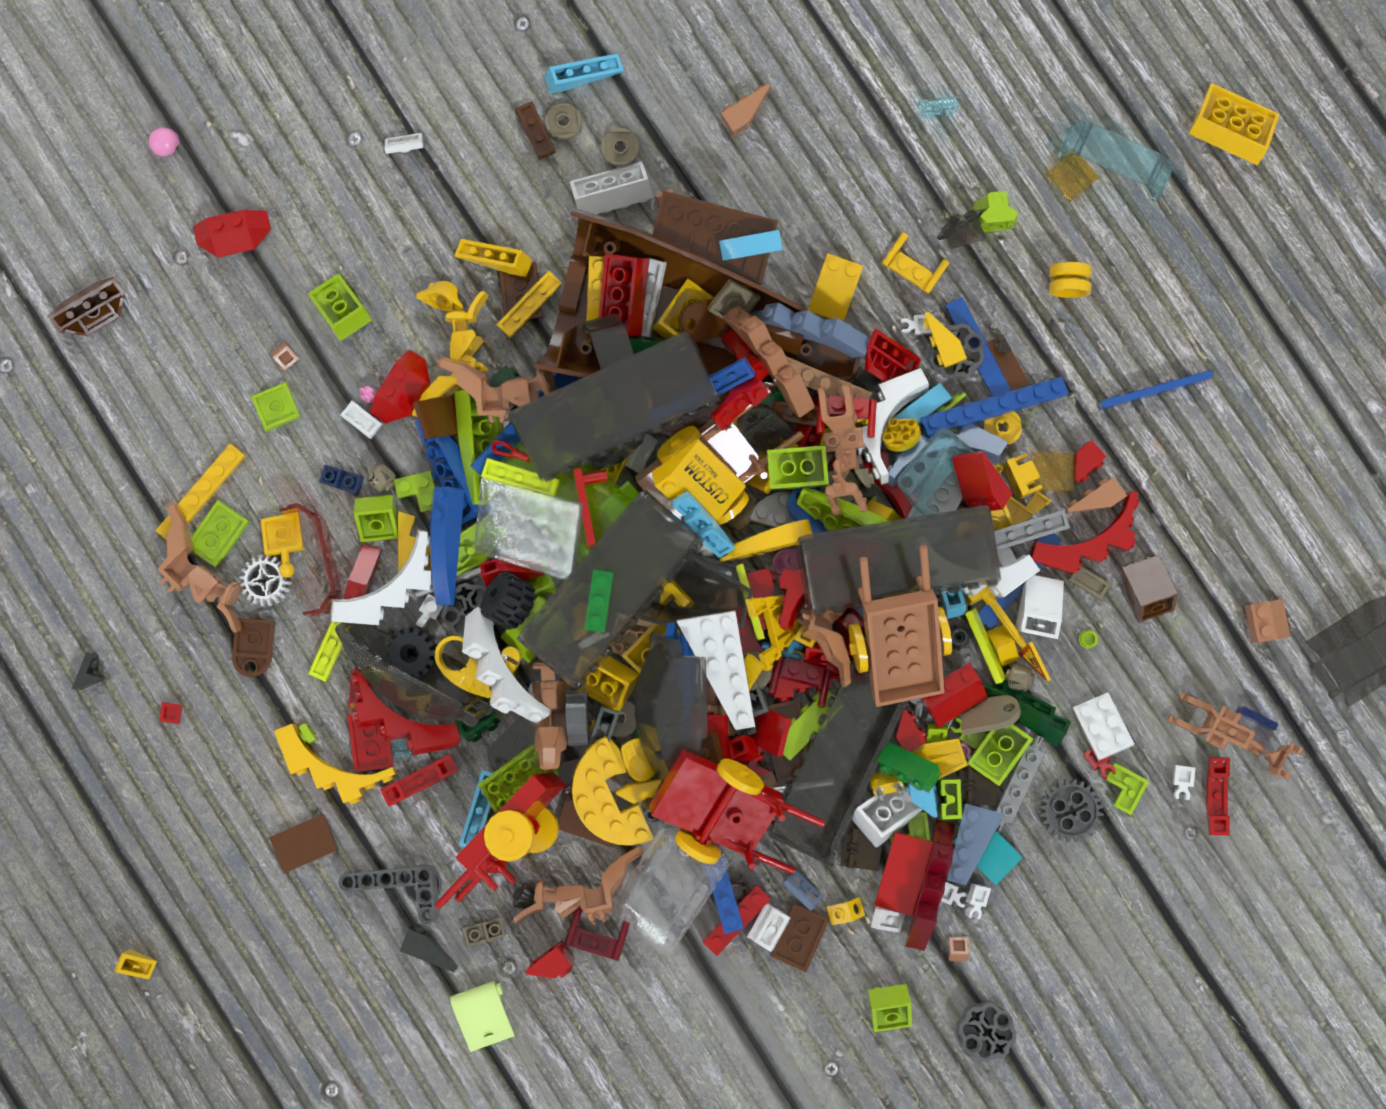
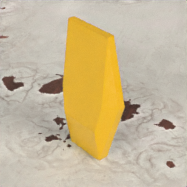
[905,738,968,783]

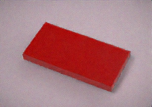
[874,831,933,916]

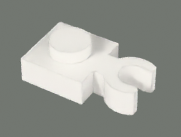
[900,314,933,335]
[1172,765,1196,800]
[941,882,968,907]
[965,883,991,919]

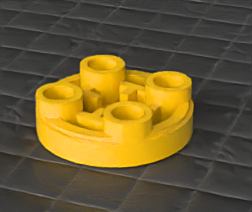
[882,418,921,452]

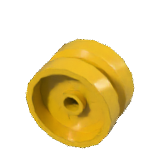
[1049,262,1092,298]

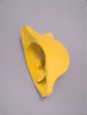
[416,281,464,312]

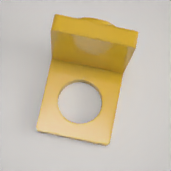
[827,897,865,925]

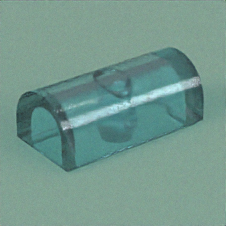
[918,96,959,119]

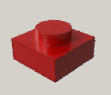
[159,702,183,724]

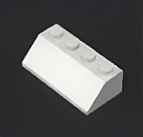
[570,161,653,214]

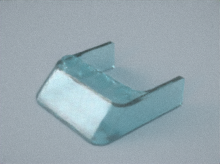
[897,428,1002,536]

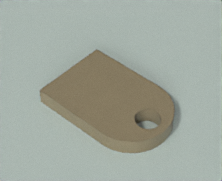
[961,695,1021,735]

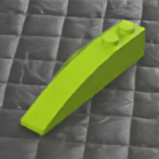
[455,390,502,505]
[796,487,913,574]

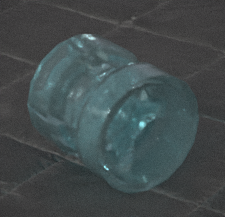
[390,738,412,759]

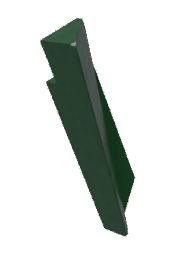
[984,681,1071,747]

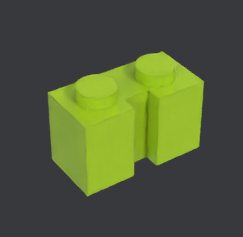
[938,779,962,819]

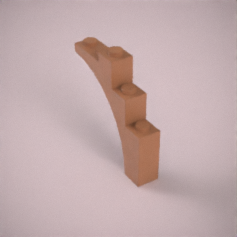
[723,305,815,418]

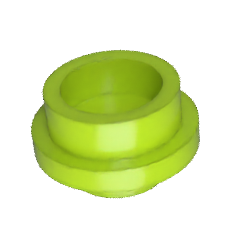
[1078,630,1098,649]

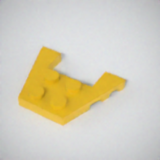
[993,463,1052,524]
[398,511,462,574]
[745,595,800,671]

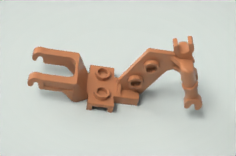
[818,382,868,516]
[1168,693,1304,780]

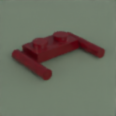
[768,657,833,708]
[564,907,630,961]

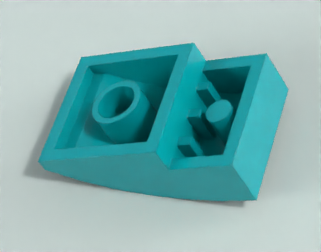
[953,830,1023,886]

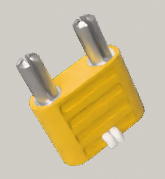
[868,771,904,801]

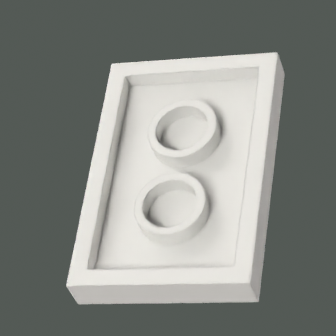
[1072,693,1134,761]

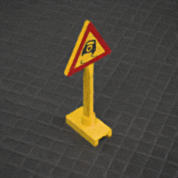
[965,585,1051,682]

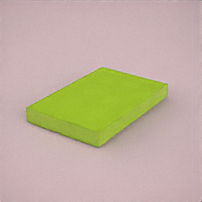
[191,500,250,569]

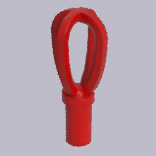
[491,440,531,462]

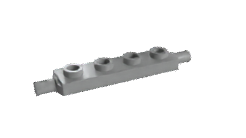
[995,735,1044,833]

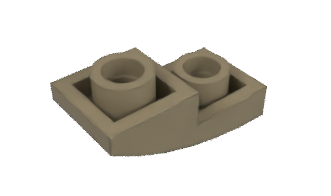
[853,453,875,490]
[461,917,506,947]

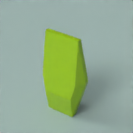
[457,514,506,576]

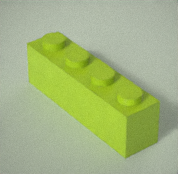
[782,691,844,762]

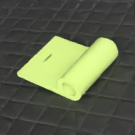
[450,980,515,1052]

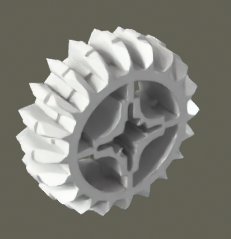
[239,555,292,606]

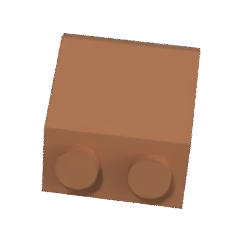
[1244,599,1290,644]

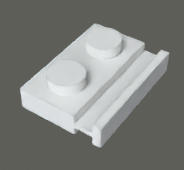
[747,903,791,952]

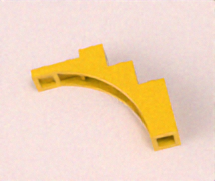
[274,724,398,805]

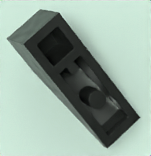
[400,926,458,972]

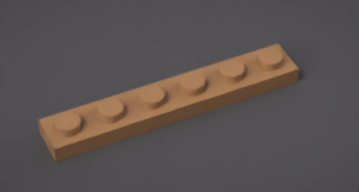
[786,356,872,401]

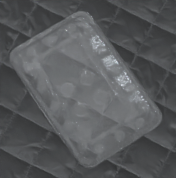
[611,822,728,955]

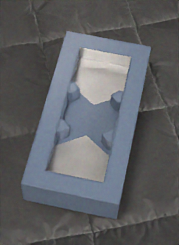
[783,869,823,911]

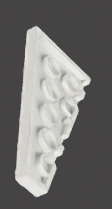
[677,610,755,730]

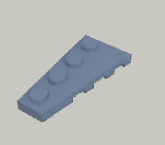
[946,804,1004,885]

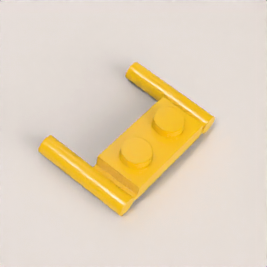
[881,232,949,294]

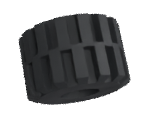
[480,572,536,630]
[385,626,439,679]

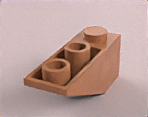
[721,83,770,137]
[1065,477,1127,514]

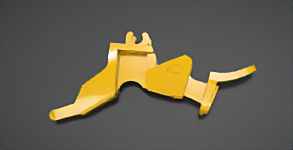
[412,291,490,418]

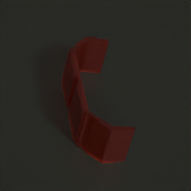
[280,503,342,617]

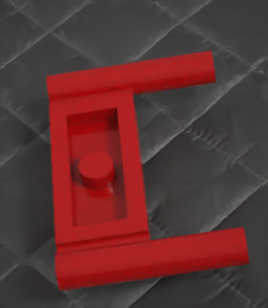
[816,396,877,438]

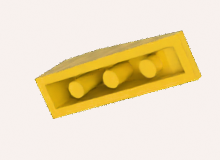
[454,239,532,277]

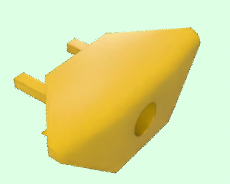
[615,778,661,805]

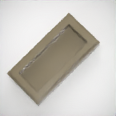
[1067,566,1111,601]

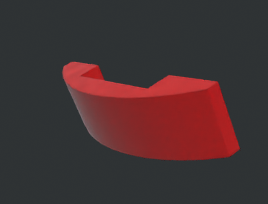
[380,754,458,807]
[1206,757,1230,836]

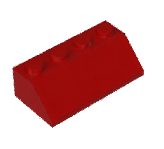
[597,253,650,336]

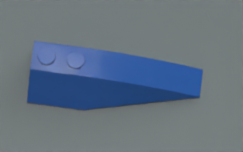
[415,418,492,526]
[429,487,465,606]

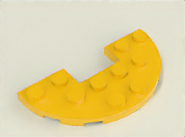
[571,735,654,845]

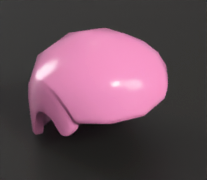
[149,127,180,157]
[773,548,804,575]

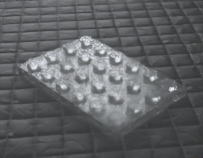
[474,477,584,581]

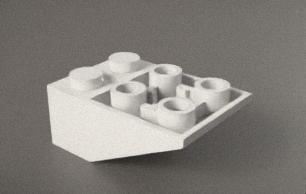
[1015,575,1064,639]

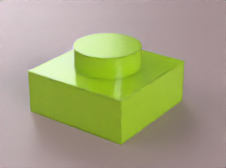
[298,723,319,743]
[925,724,948,743]

